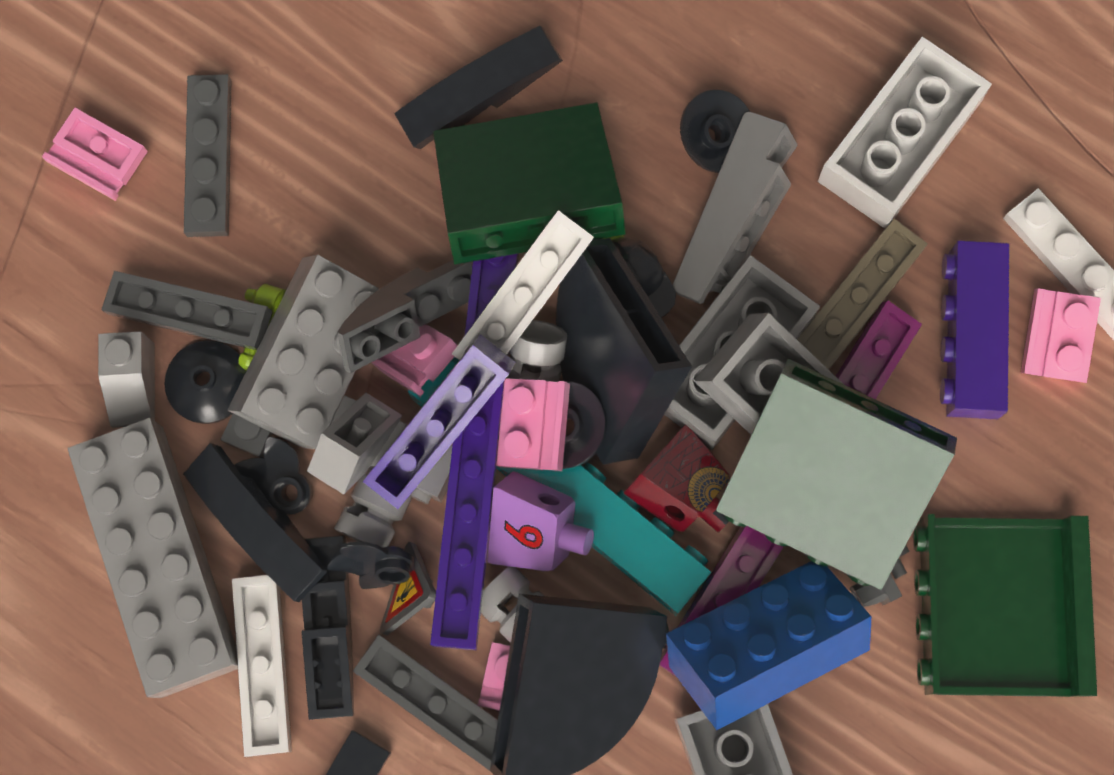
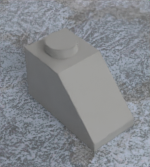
[98,331,155,428]
[307,393,402,494]

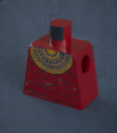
[624,424,730,533]

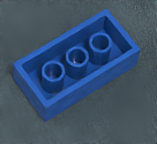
[666,561,872,730]

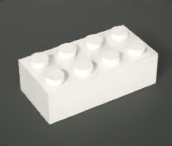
[817,37,992,229]

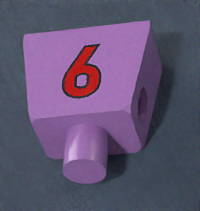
[487,471,594,571]

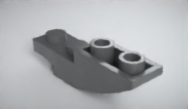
[337,260,472,373]

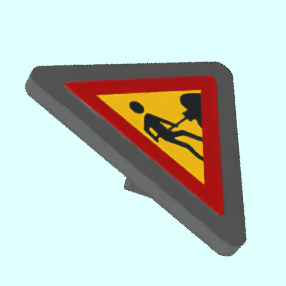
[380,542,436,636]

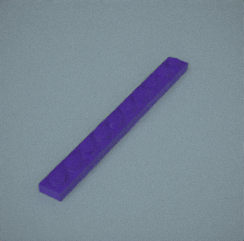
[430,253,519,651]

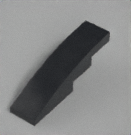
[394,26,563,150]
[183,443,327,602]
[301,535,354,720]

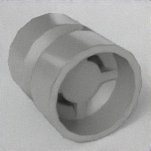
[506,320,567,382]
[334,474,412,548]
[481,566,544,643]

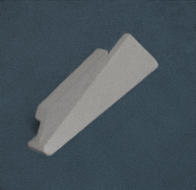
[673,112,798,304]

